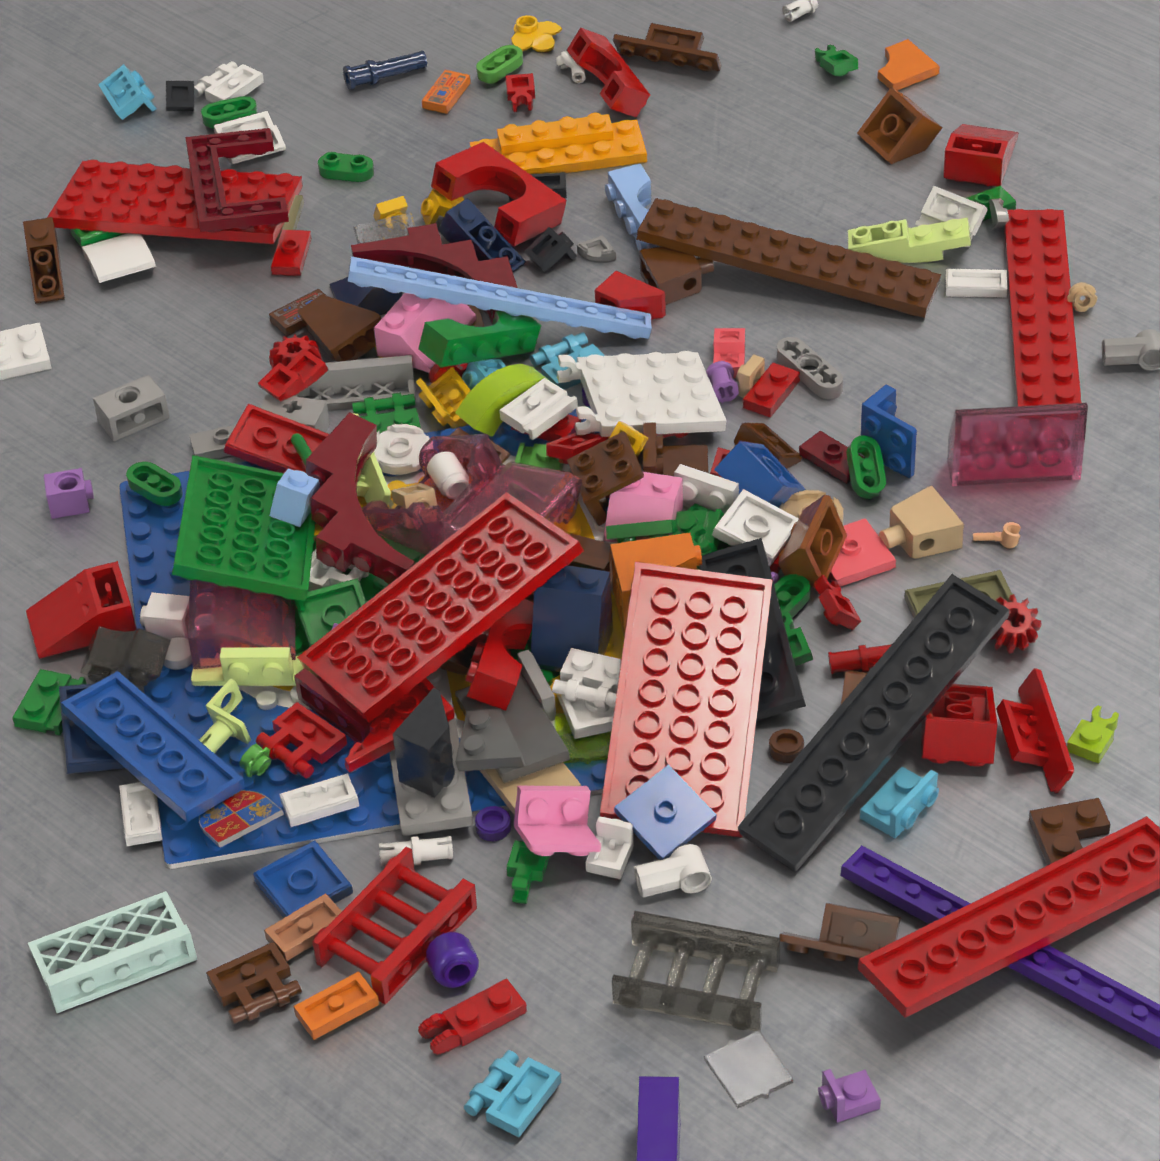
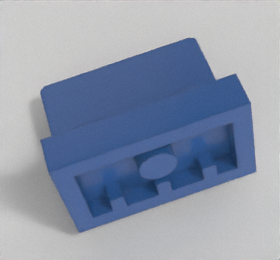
[861,384,917,478]

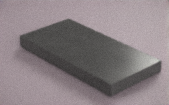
[455,672,570,783]

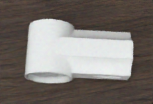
[634,844,712,897]

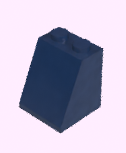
[531,566,613,672]

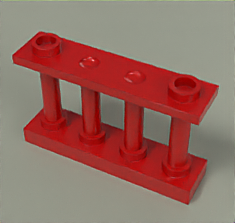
[313,846,477,1005]

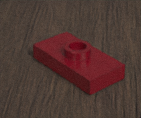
[799,431,865,484]

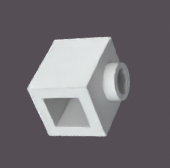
[140,593,195,642]

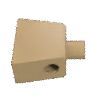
[879,486,964,559]

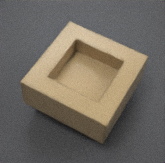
[736,354,765,398]

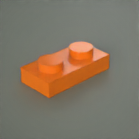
[294,971,379,1040]

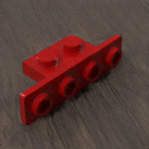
[996,668,1074,793]

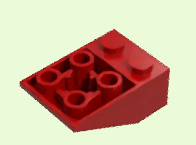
[944,124,1019,186]
[26,561,137,659]

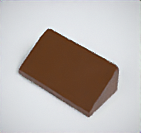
[734,422,802,469]

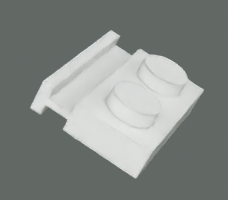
[915,186,988,248]
[500,378,578,440]
[674,464,739,514]

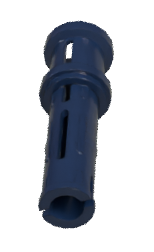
[343,50,428,90]

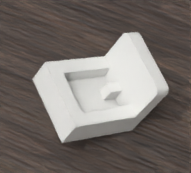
[585,817,634,879]

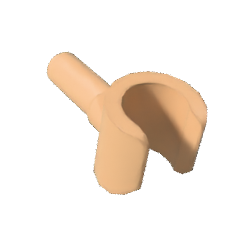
[973,522,1021,549]

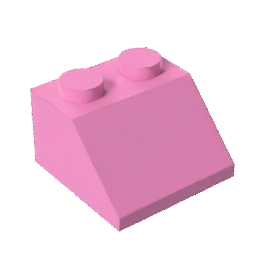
[604,472,683,543]

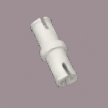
[379,836,453,866]

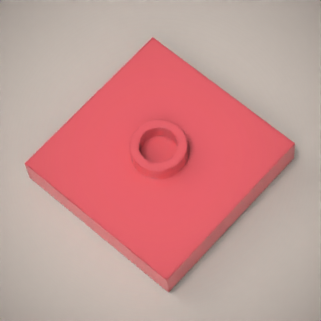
[829,518,896,587]

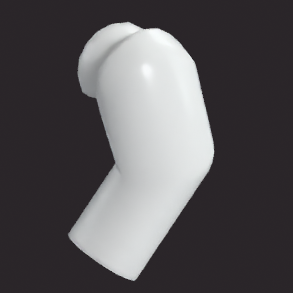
[556,51,586,83]

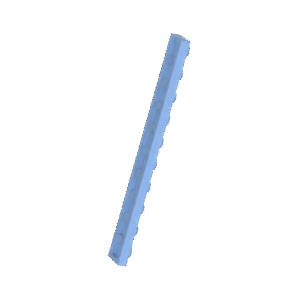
[348,256,652,339]

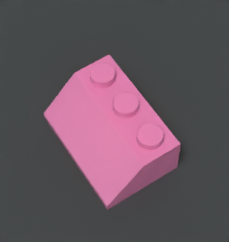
[374,293,476,373]

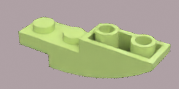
[848,217,971,263]

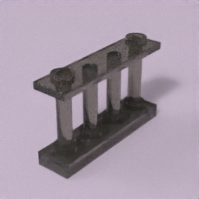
[612,911,780,1032]

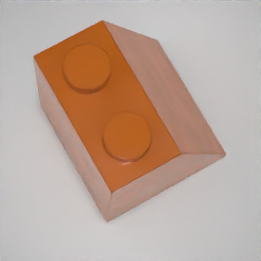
[610,533,702,638]

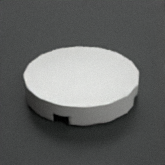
[374,424,432,475]

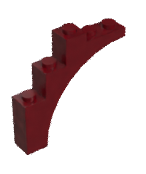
[351,223,518,324]
[306,412,415,584]

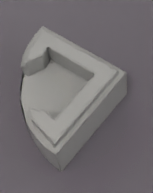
[989,198,1009,229]
[577,235,616,262]

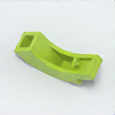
[455,364,550,437]

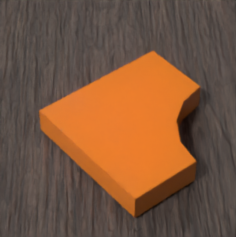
[877,39,940,91]

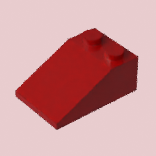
[921,684,998,767]

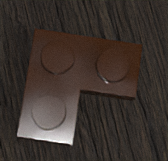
[1029,798,1111,866]

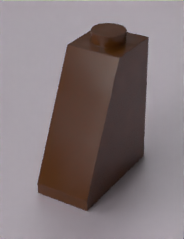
[297,294,382,362]

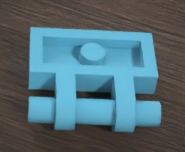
[530,332,605,390]
[464,1050,561,1138]

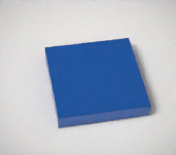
[253,840,353,918]

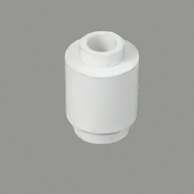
[427,452,470,499]

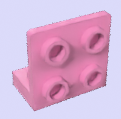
[514,786,601,856]

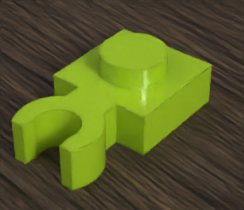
[1067,705,1119,764]

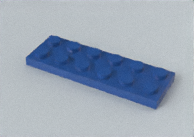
[61,671,244,822]

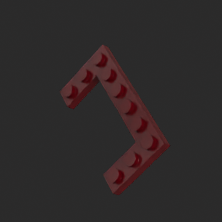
[185,128,289,233]

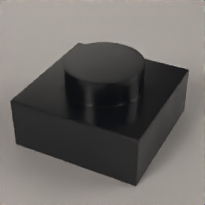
[166,81,194,111]

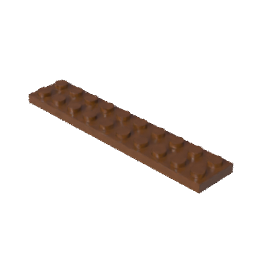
[636,198,941,318]

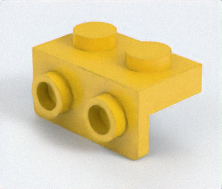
[416,367,471,429]

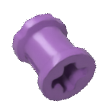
[706,361,739,403]

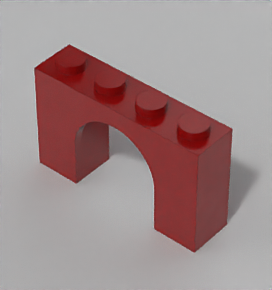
[431,142,567,246]

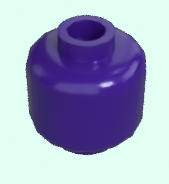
[426,932,479,988]

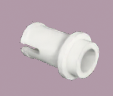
[782,0,818,22]

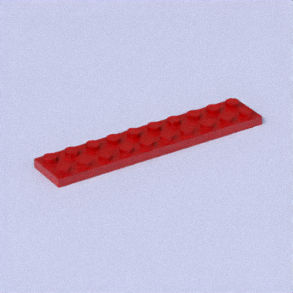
[1004,209,1082,416]
[858,816,1160,1018]

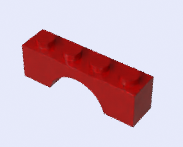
[567,27,650,118]
[465,599,534,711]

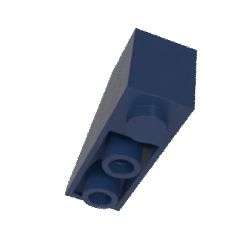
[438,198,526,272]

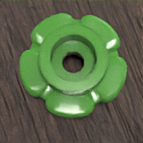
[239,744,271,777]

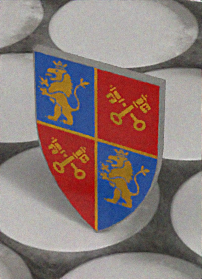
[199,790,284,848]

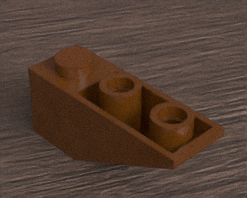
[23,217,65,304]

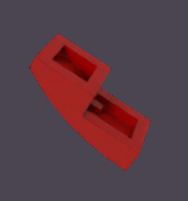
[258,348,329,401]

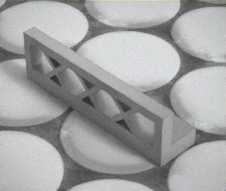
[294,355,416,411]

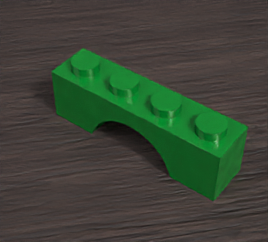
[418,311,541,367]

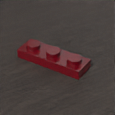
[294,668,375,743]

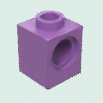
[44,468,94,519]

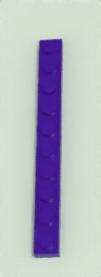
[840,845,1160,1049]

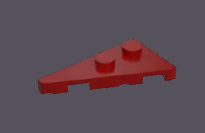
[345,678,455,773]

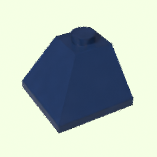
[330,277,403,315]

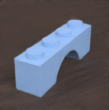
[605,164,661,250]

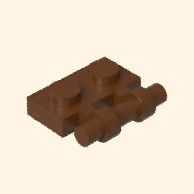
[206,942,302,1025]

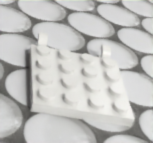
[557,351,726,437]

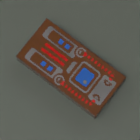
[269,288,327,336]

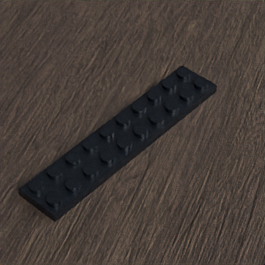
[738,574,1009,872]

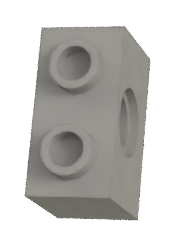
[93,375,170,441]

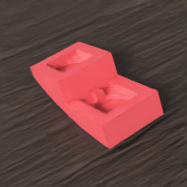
[713,328,745,378]

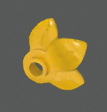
[511,15,562,52]

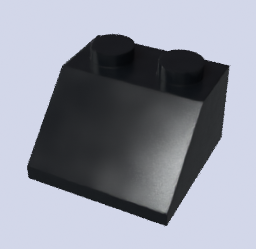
[393,688,455,798]

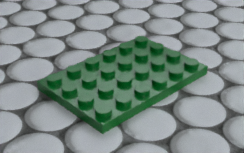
[172,455,316,601]

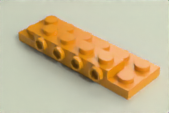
[470,113,647,174]

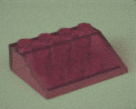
[947,403,1088,486]
[188,579,296,669]

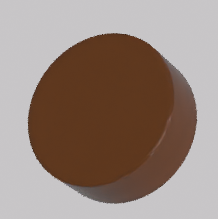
[769,729,804,763]

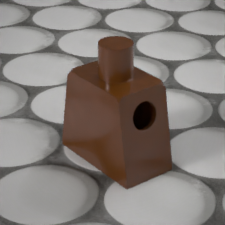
[639,247,714,305]

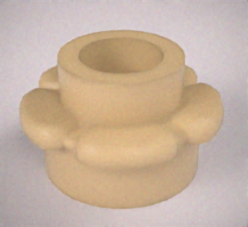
[1067,282,1097,312]

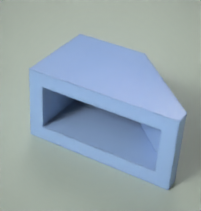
[269,469,320,527]

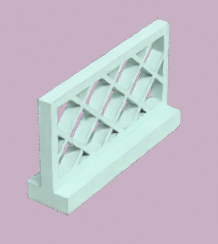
[28,891,198,1013]

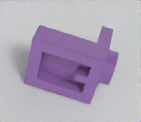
[818,1069,881,1123]

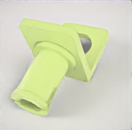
[199,679,251,754]

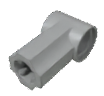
[1101,329,1160,371]

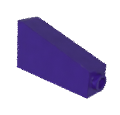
[637,1076,681,1161]

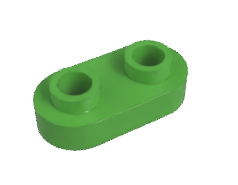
[476,45,523,84]

